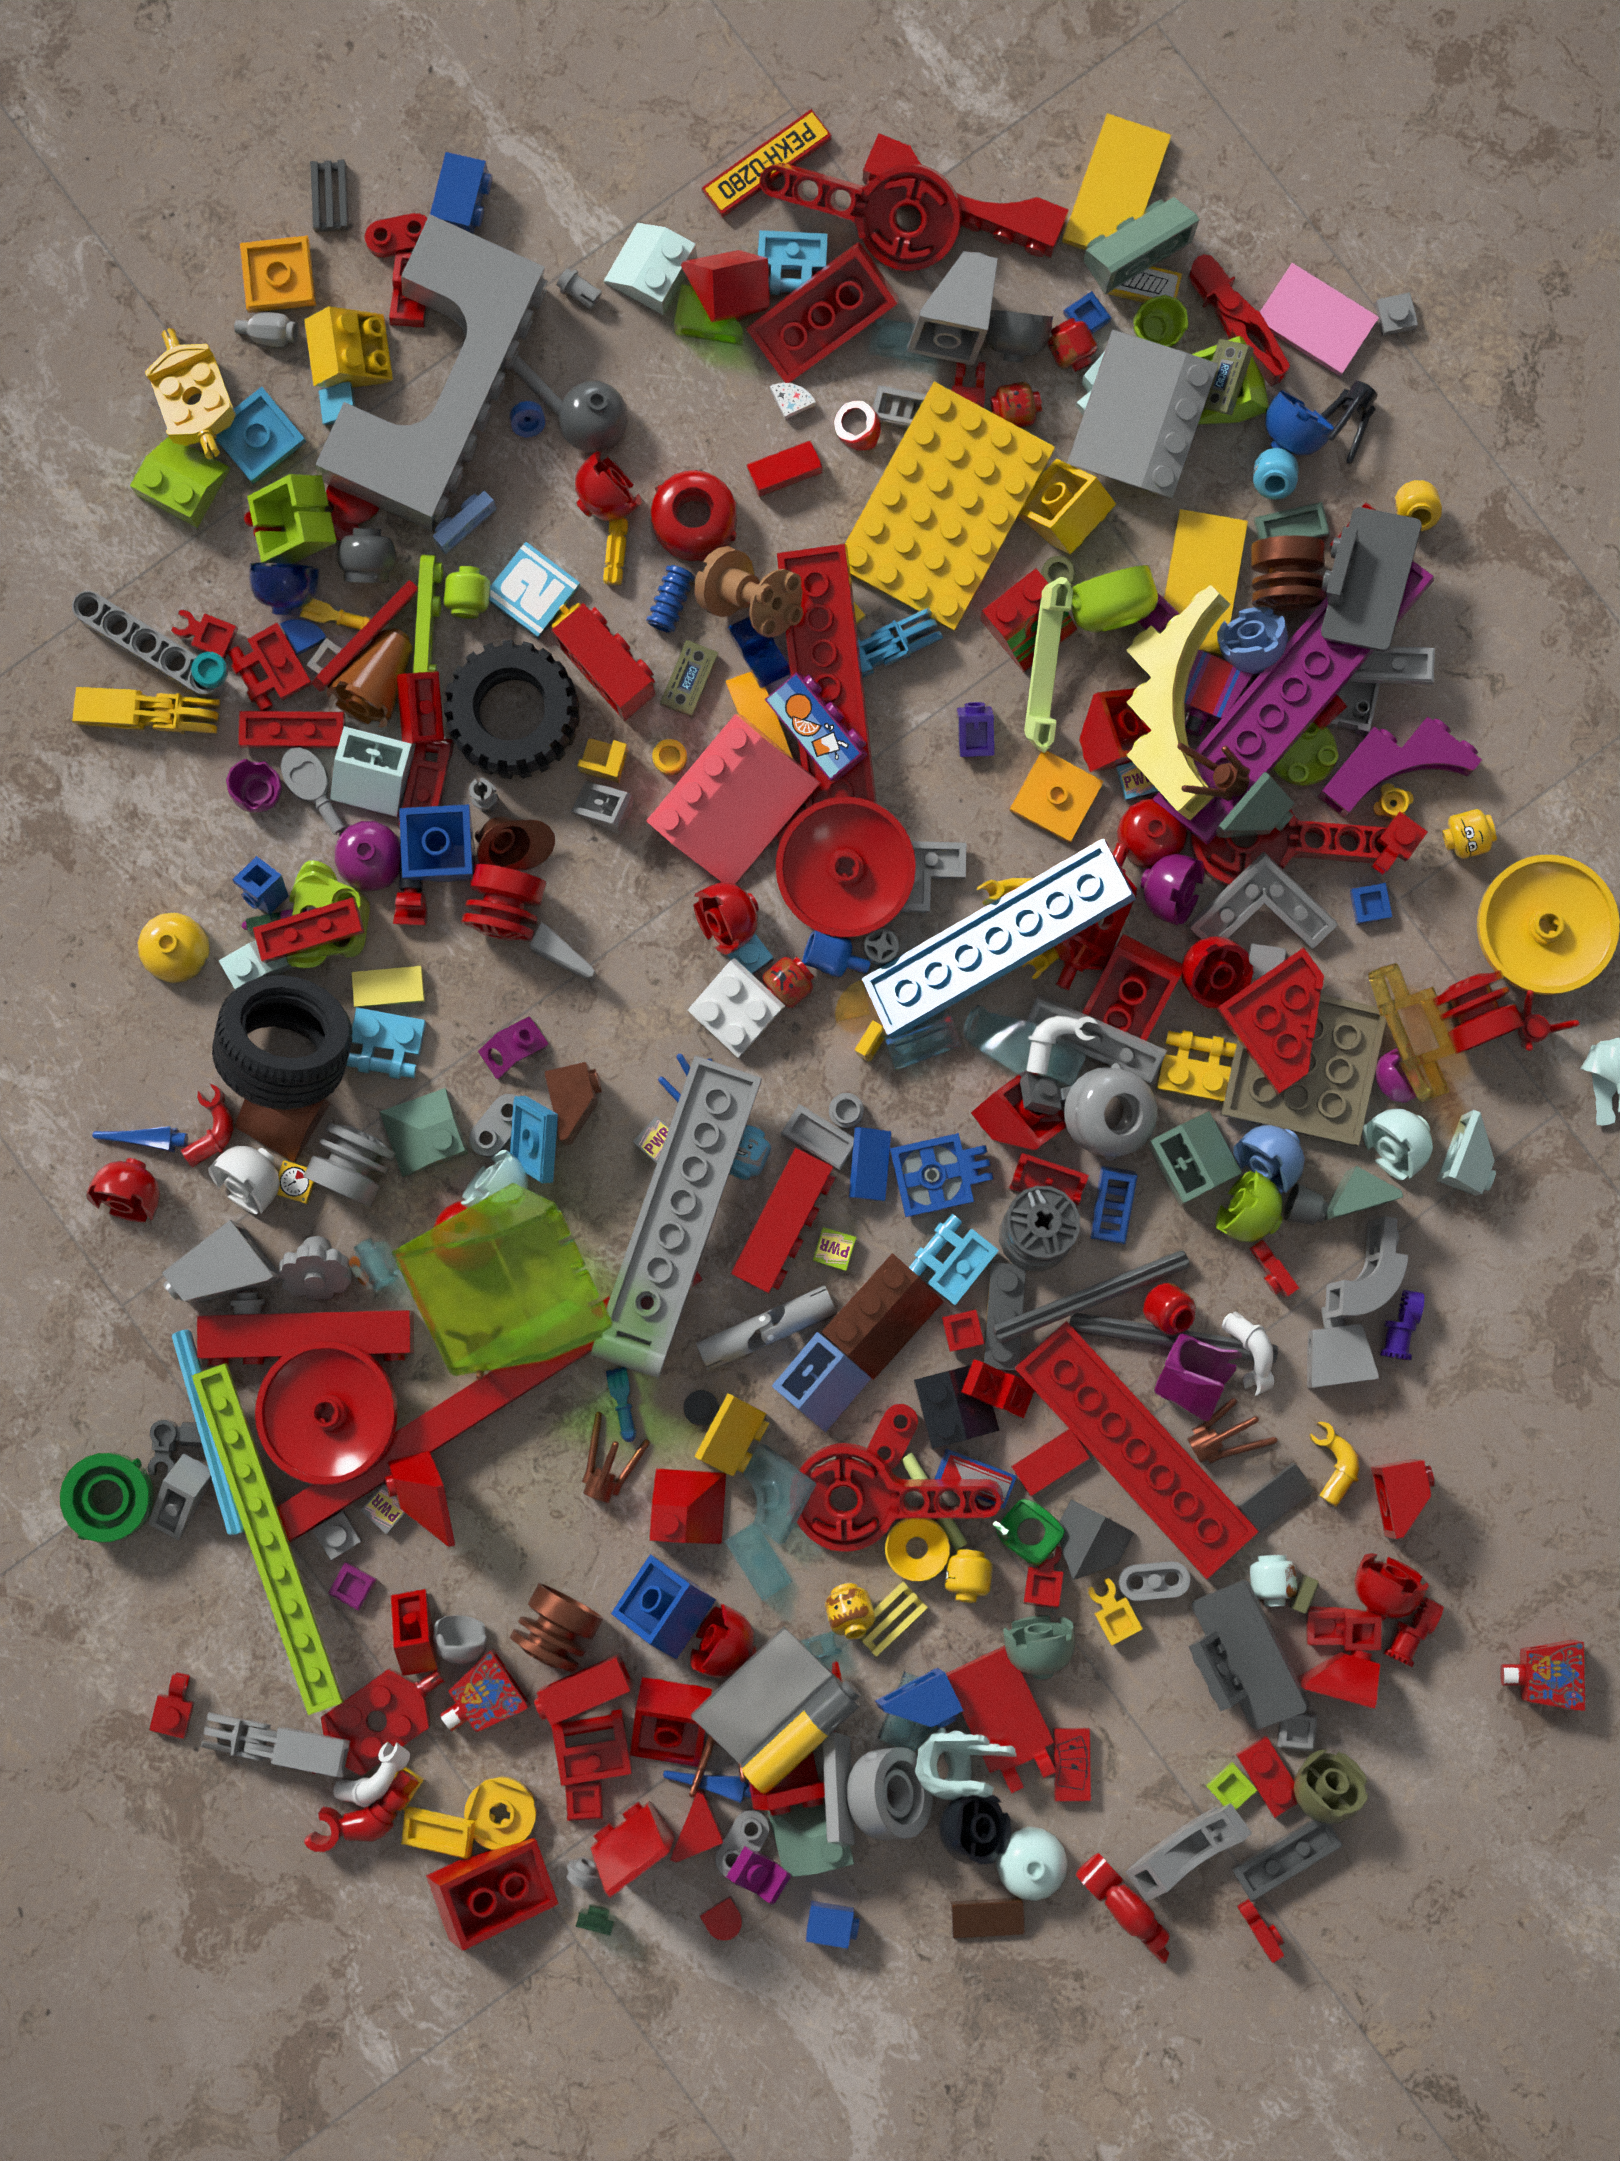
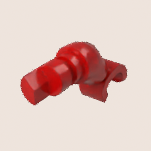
[304,1770,419,1852]
[1076,1853,1170,1963]

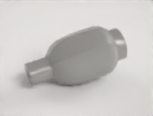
[234,312,299,347]

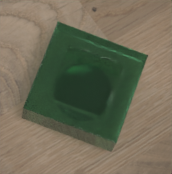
[576,1904,616,1936]

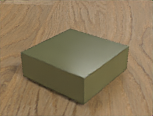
[1289,1574,1319,1614]

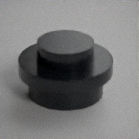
[684,1390,719,1426]

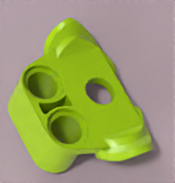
[286,860,370,968]

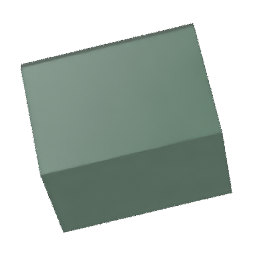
[1324,1166,1403,1221]

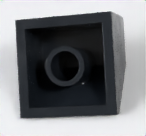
[913,1365,1000,1449]

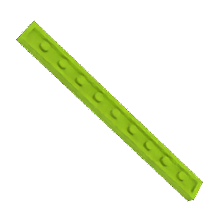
[191,1363,344,1715]

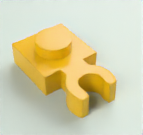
[1088,1578,1143,1646]

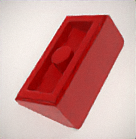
[746,441,823,497]
[397,671,445,744]

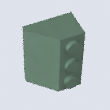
[1083,197,1200,295]

